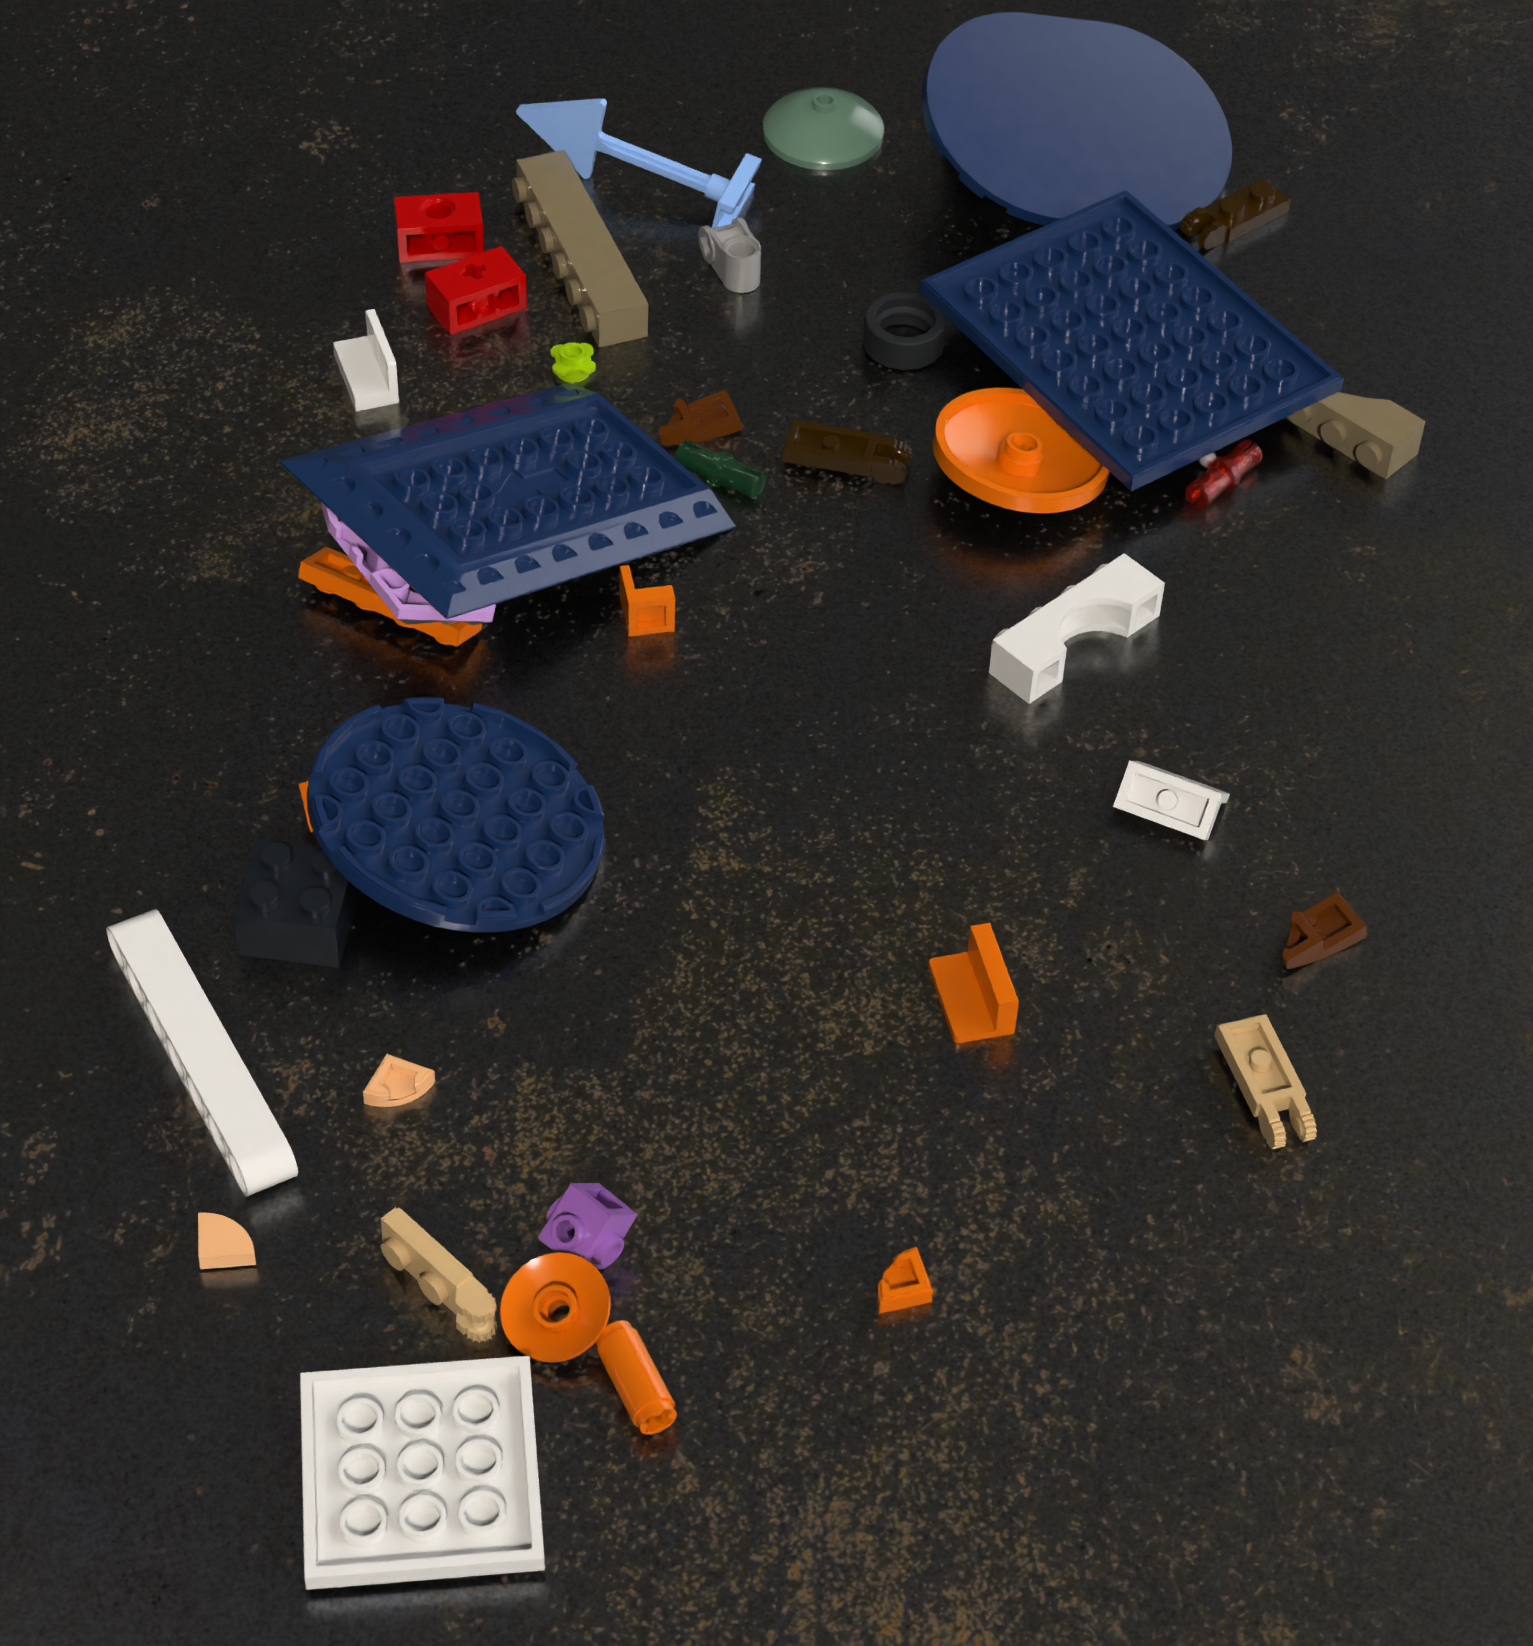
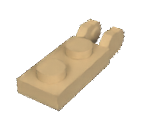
[1214,1014,1317,1149]
[381,1207,497,1343]

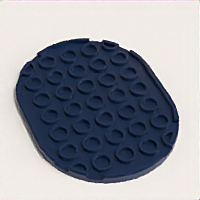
[921,12,1232,231]

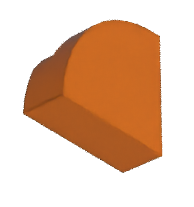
[877,1247,933,1314]

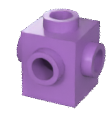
[538,1183,638,1269]

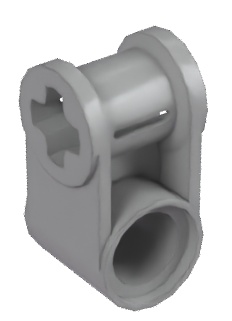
[698,217,761,293]

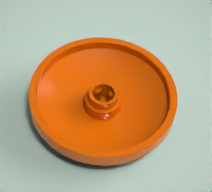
[932,388,1110,513]

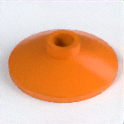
[500,1252,611,1363]

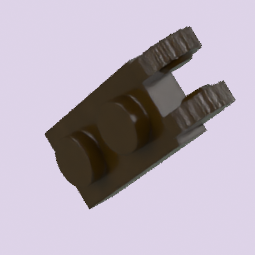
[1179,178,1291,250]
[782,419,913,485]

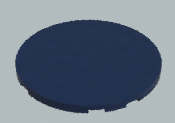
[307,697,605,932]

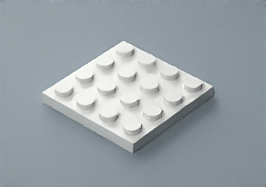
[300,1356,545,1590]

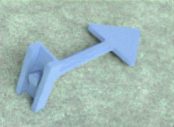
[516,98,762,228]

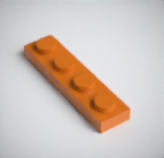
[298,546,482,647]

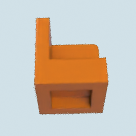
[619,565,675,637]

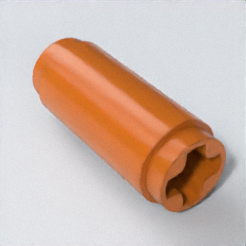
[596,1321,677,1435]

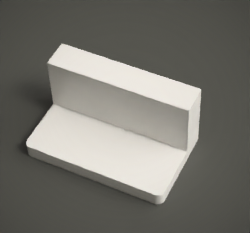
[333,309,399,411]
[1113,760,1230,840]

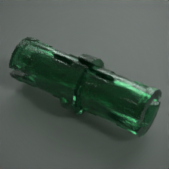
[675,439,766,499]

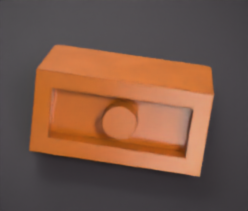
[928,923,1019,1043]

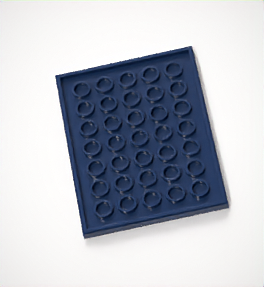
[920,190,1344,492]

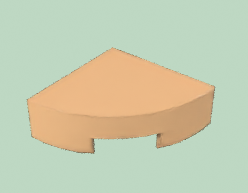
[363,1054,435,1107]
[198,1213,256,1269]

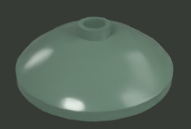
[763,87,884,170]

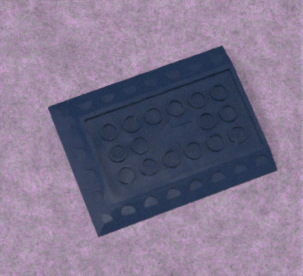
[280,383,736,619]

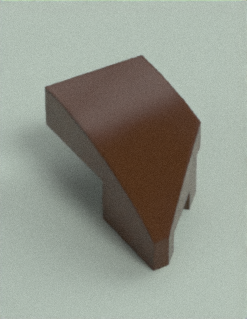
[658,389,743,445]
[1282,891,1367,969]

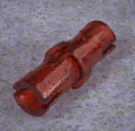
[1186,440,1262,509]

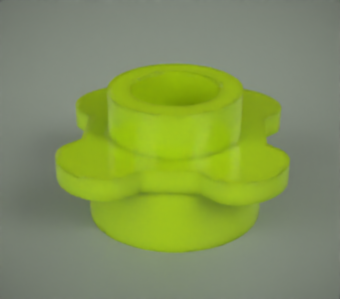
[550,342,596,383]

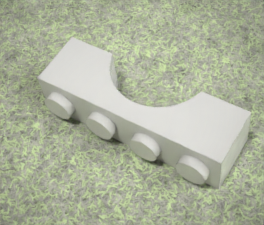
[989,553,1165,704]

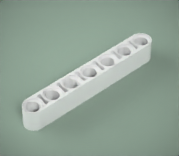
[106,909,298,1197]

